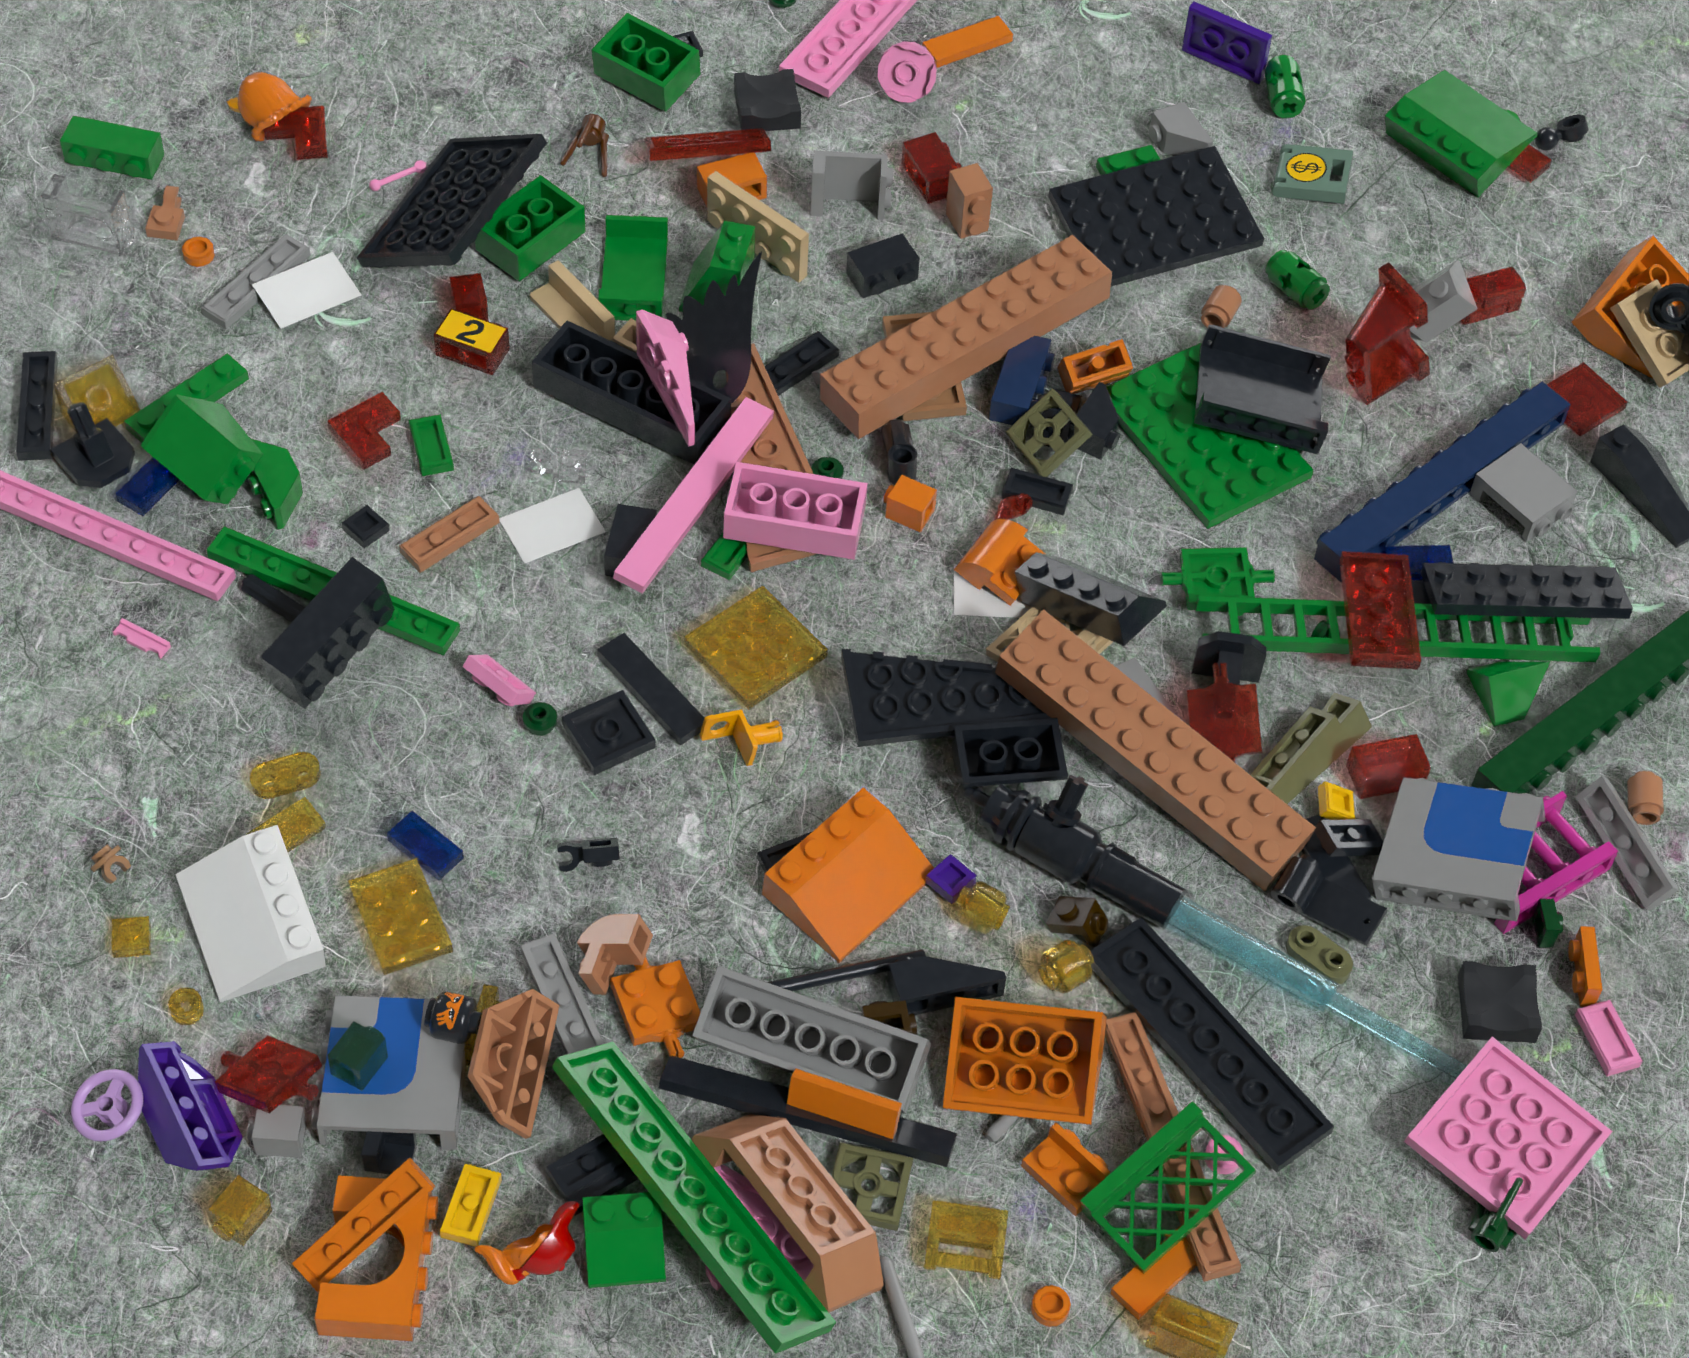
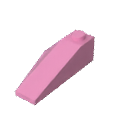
[636,310,695,447]

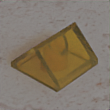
[53,355,141,433]
[1145,1293,1239,1358]

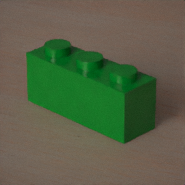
[60,115,165,180]

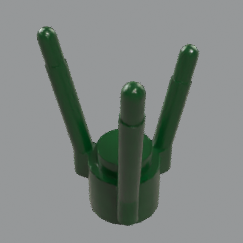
[1468,1177,1523,1252]

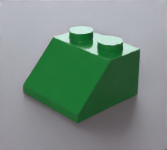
[583,1192,666,1288]

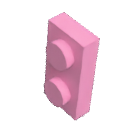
[462,654,536,706]

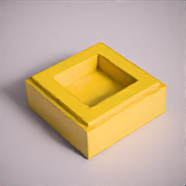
[1318,781,1355,820]

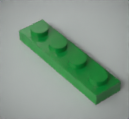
[124,353,249,443]

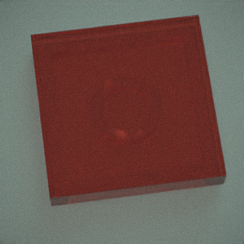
[1547,362,1628,436]

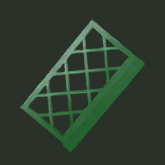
[1080,1101,1256,1274]

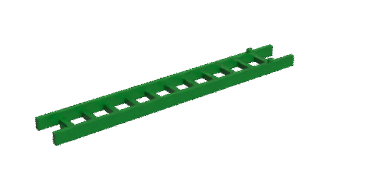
[1195,596,1601,663]

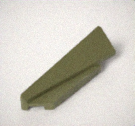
[1250,692,1372,804]

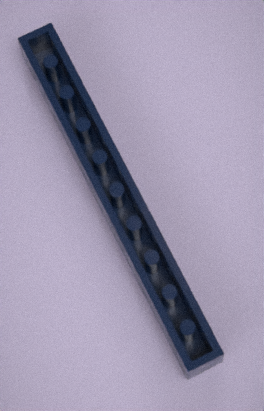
[1314,381,1571,583]

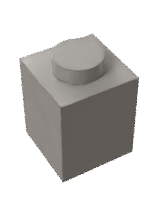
[247,1103,307,1158]

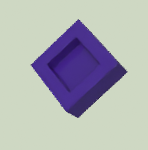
[926,854,977,904]

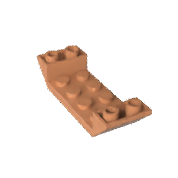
[692,1114,884,1313]

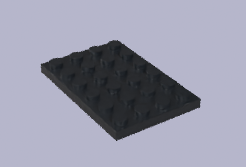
[357,133,547,268]
[1048,146,1265,287]

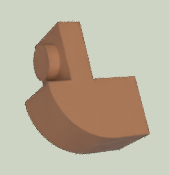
[577,914,653,995]

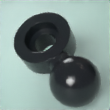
[1534,114,1589,151]

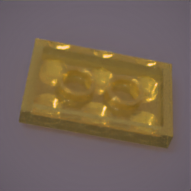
[348,858,453,975]

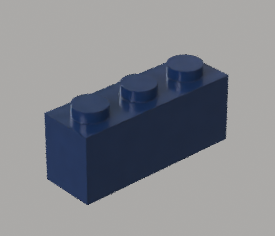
[989,336,1055,425]

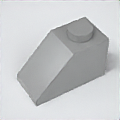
[1149,102,1213,156]

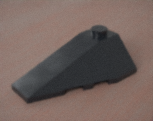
[1590,424,1689,548]

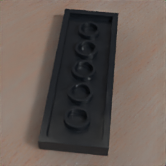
[1421,562,1633,619]

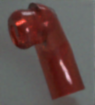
[993,493,1033,521]

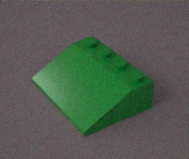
[1385,70,1537,198]

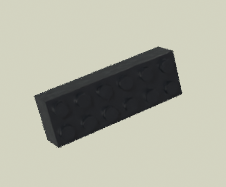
[532,320,731,465]

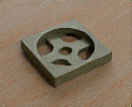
[1006,388,1093,477]
[832,1142,913,1231]

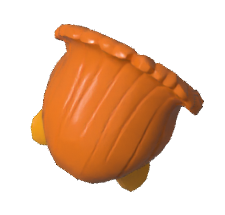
[226,72,312,142]

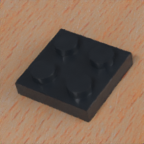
[562,690,656,775]

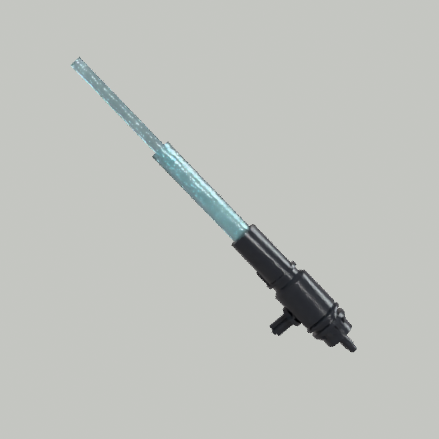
[963,775,1467,1079]

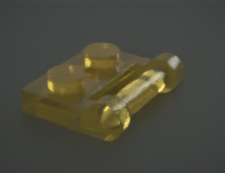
[924,1200,1008,1280]

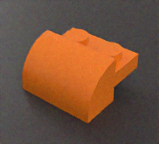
[953,519,1045,606]

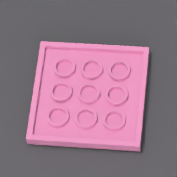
[1404,1037,1613,1240]

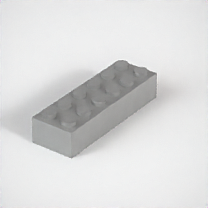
[692,966,931,1114]

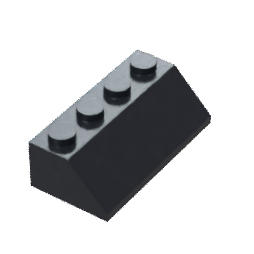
[1015,552,1167,646]

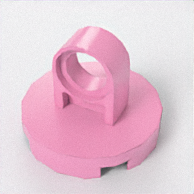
[877,41,937,103]

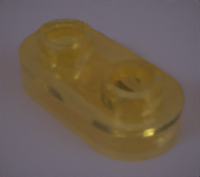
[250,752,321,799]

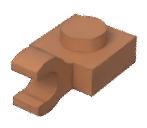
[145,185,185,241]

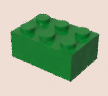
[591,13,701,112]
[475,175,586,282]

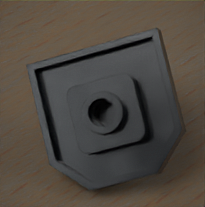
[51,402,135,488]
[1191,631,1267,719]

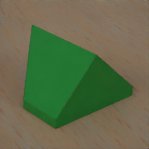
[1467,661,1551,727]

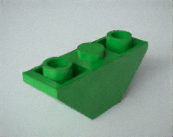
[248,439,303,530]

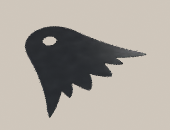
[666,251,762,403]

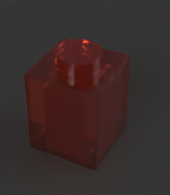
[449,273,489,322]

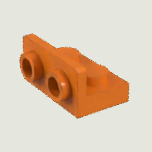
[1021,1123,1110,1216]

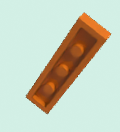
[292,1158,436,1292]

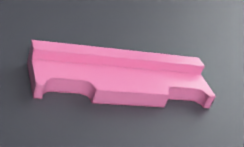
[113,618,171,659]

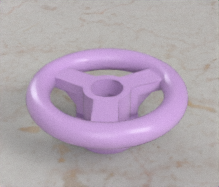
[71,1069,143,1142]

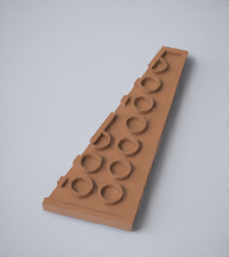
[725,343,817,572]

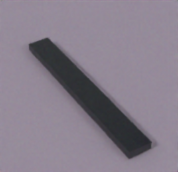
[658,1055,957,1167]

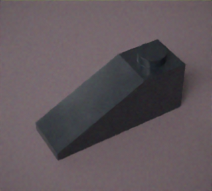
[887,956,1006,1015]

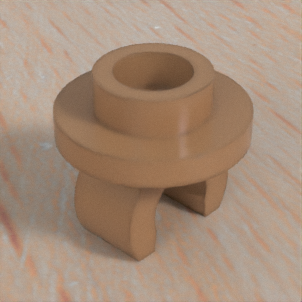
[90,844,131,884]

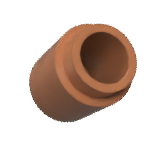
[1201,285,1242,328]
[1627,771,1664,825]

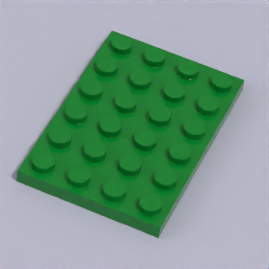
[1106,343,1314,529]

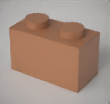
[946,163,993,239]

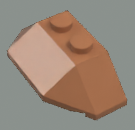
[468,989,560,1139]

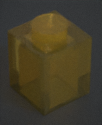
[208,1175,272,1246]

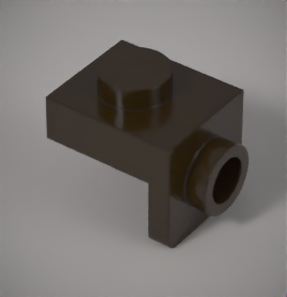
[1046,896,1108,947]
[861,1000,917,1035]

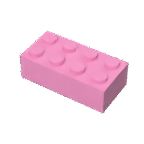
[723,462,868,560]

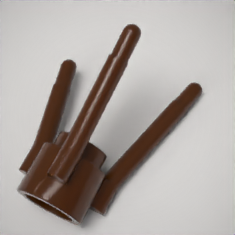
[560,114,609,177]

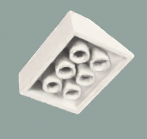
[175,825,326,1003]

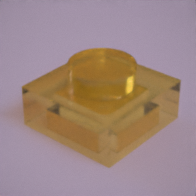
[112,916,151,958]

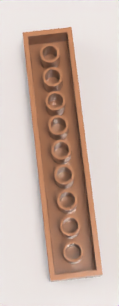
[820,235,1112,439]
[995,609,1316,891]

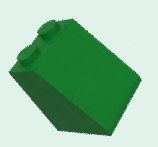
[679,221,755,312]
[141,394,263,504]

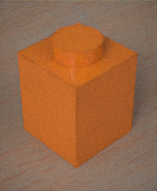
[883,475,937,533]

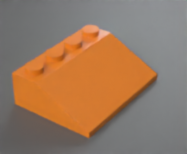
[1571,235,1689,379]
[762,787,934,963]
[943,997,1107,1125]

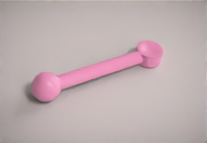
[369,160,427,191]

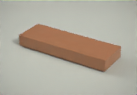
[399,496,500,573]

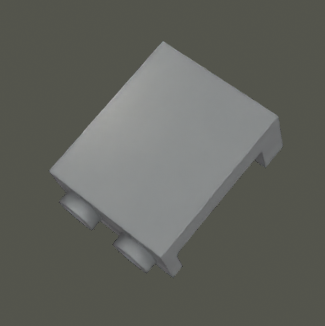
[1470,443,1578,542]

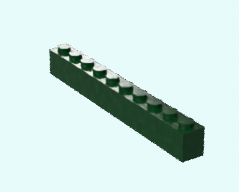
[1471,610,1689,794]

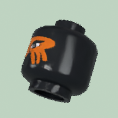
[424,991,482,1044]

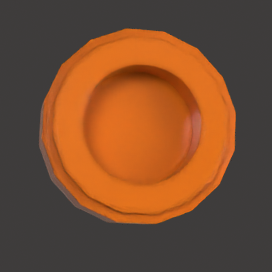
[182,236,215,267]
[1031,1285,1071,1327]

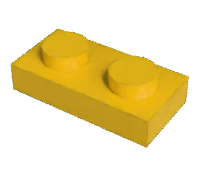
[440,1164,502,1247]

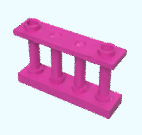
[1494,791,1618,934]

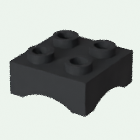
[734,69,801,133]
[1458,961,1542,1043]

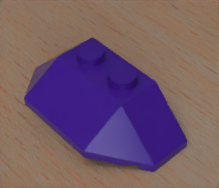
[138,1041,243,1171]

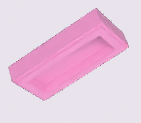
[1575,1000,1642,1077]

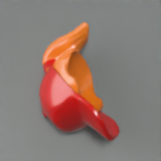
[474,1201,580,1285]

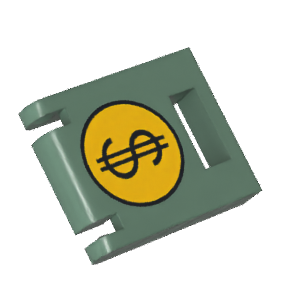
[1272,144,1353,204]

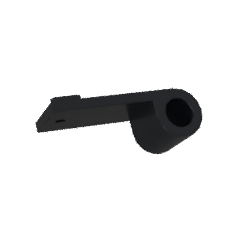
[1271,855,1387,946]

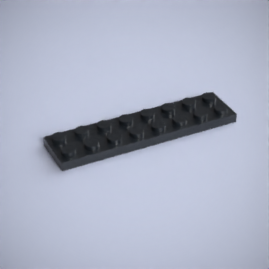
[1085,917,1334,1173]

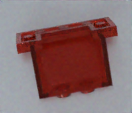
[1344,262,1430,405]

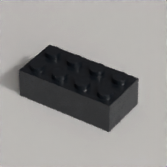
[260,557,395,709]

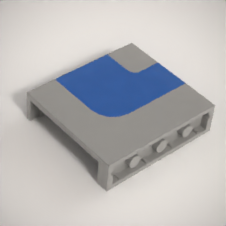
[1372,777,1545,922]
[311,995,469,1150]

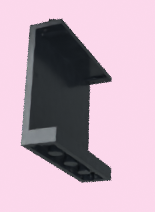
[1194,324,1331,455]

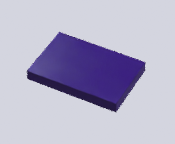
[1182,1,1273,84]

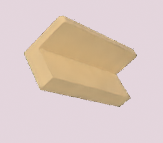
[530,260,615,340]

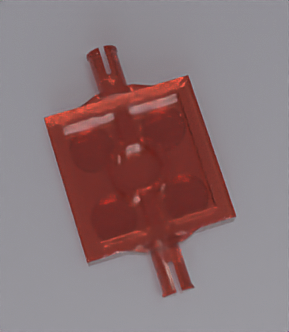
[1187,663,1263,762]
[215,1035,322,1114]

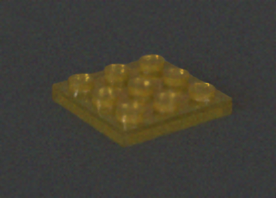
[684,585,828,710]

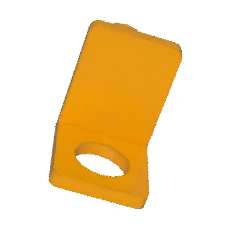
[700,709,783,766]

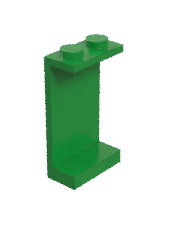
[598,215,668,321]

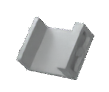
[811,151,893,220]

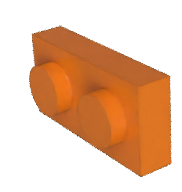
[1568,926,1603,1007]

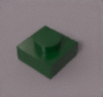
[1532,898,1564,948]

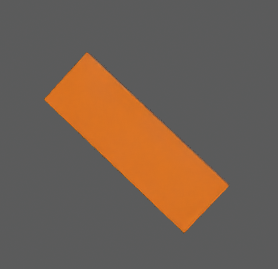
[922,16,1013,68]
[787,1068,902,1139]
[1110,1225,1197,1320]

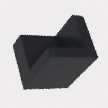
[361,1131,417,1175]

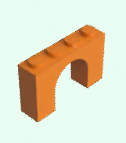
[315,1175,438,1341]

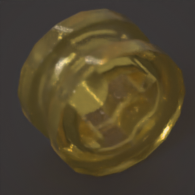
[168,987,204,1026]

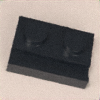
[546,1134,638,1216]

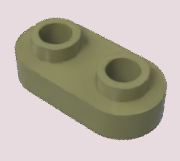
[1286,925,1353,985]

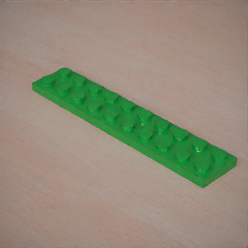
[552,1041,836,1354]

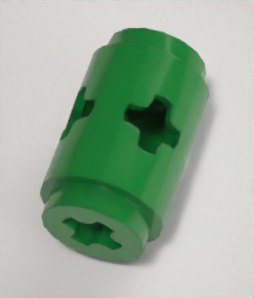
[1265,55,1306,119]
[1265,249,1330,310]

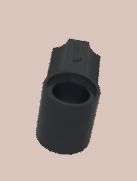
[881,419,917,485]

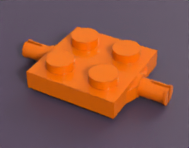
[610,956,701,1058]

